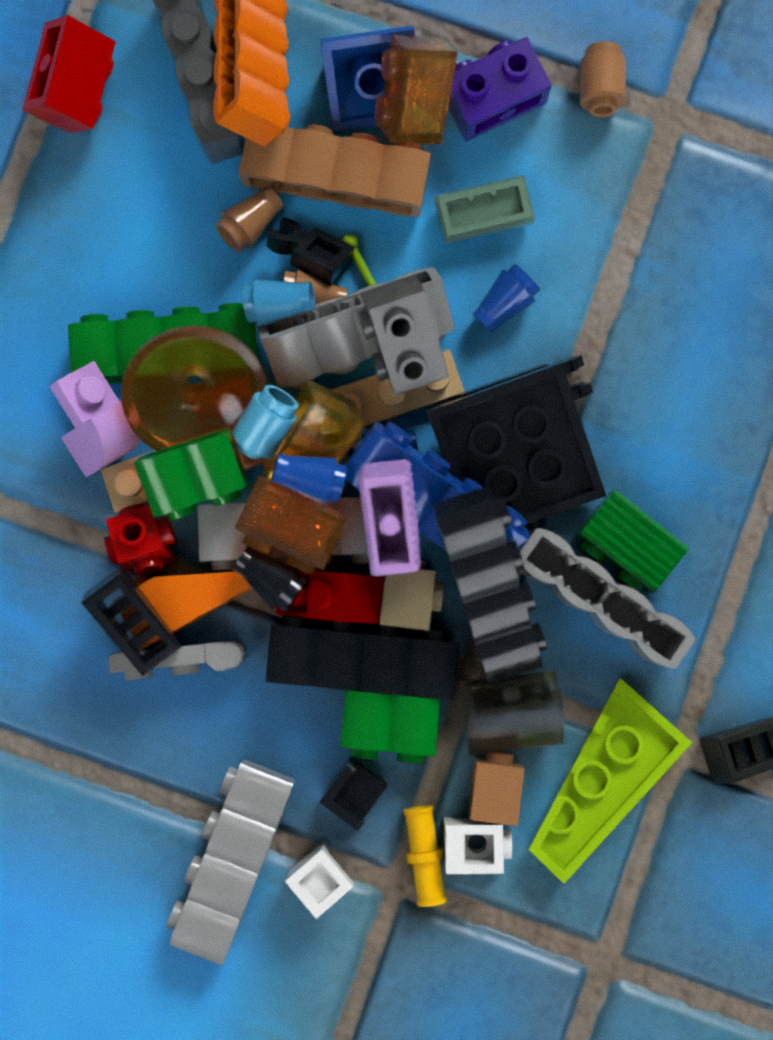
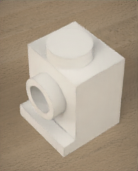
[443,817,512,875]

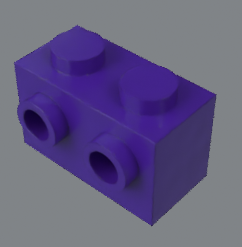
[442,37,552,142]

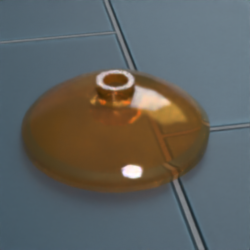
[121,326,267,451]

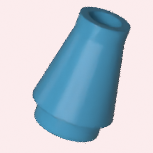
[242,279,315,327]

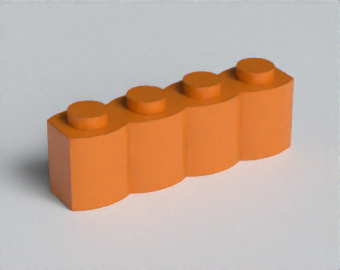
[213,0,290,147]

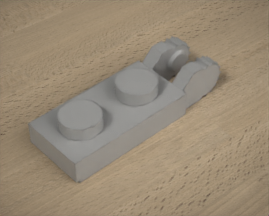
[108,640,247,681]

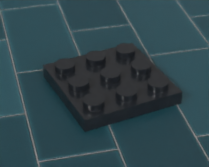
[426,362,606,524]

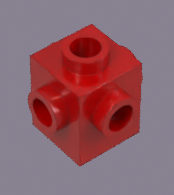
[104,504,177,576]

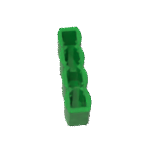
[68,303,262,384]

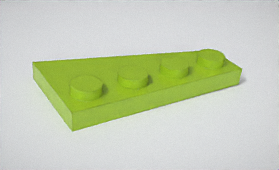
[528,678,692,884]

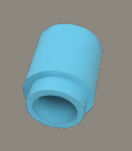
[232,385,299,460]

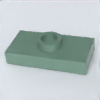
[434,175,535,245]

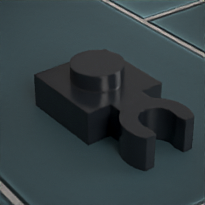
[266,217,355,285]

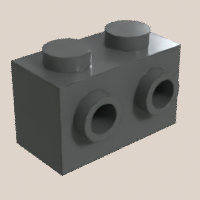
[357,274,449,395]

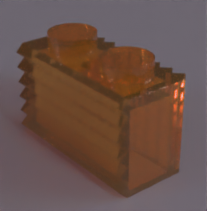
[375,35,458,145]
[234,475,350,575]

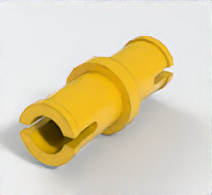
[403,805,447,907]

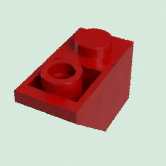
[276,570,384,624]

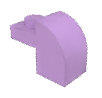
[49,361,140,477]

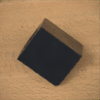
[320,756,387,831]

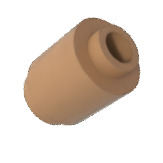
[580,41,626,117]

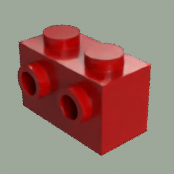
[22,15,116,133]

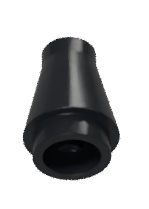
[232,546,307,612]

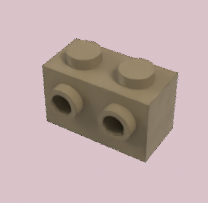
[380,560,444,631]

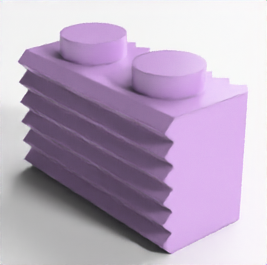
[358,459,421,576]

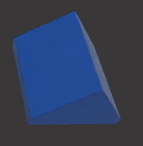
[320,26,422,132]

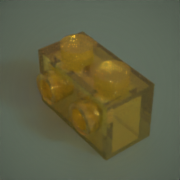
[261,379,365,480]

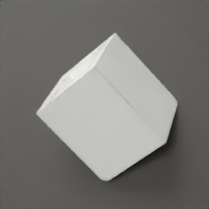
[285,839,354,919]

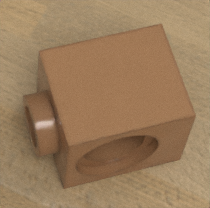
[467,750,525,826]

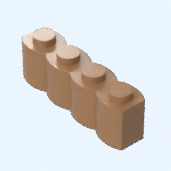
[238,124,431,217]

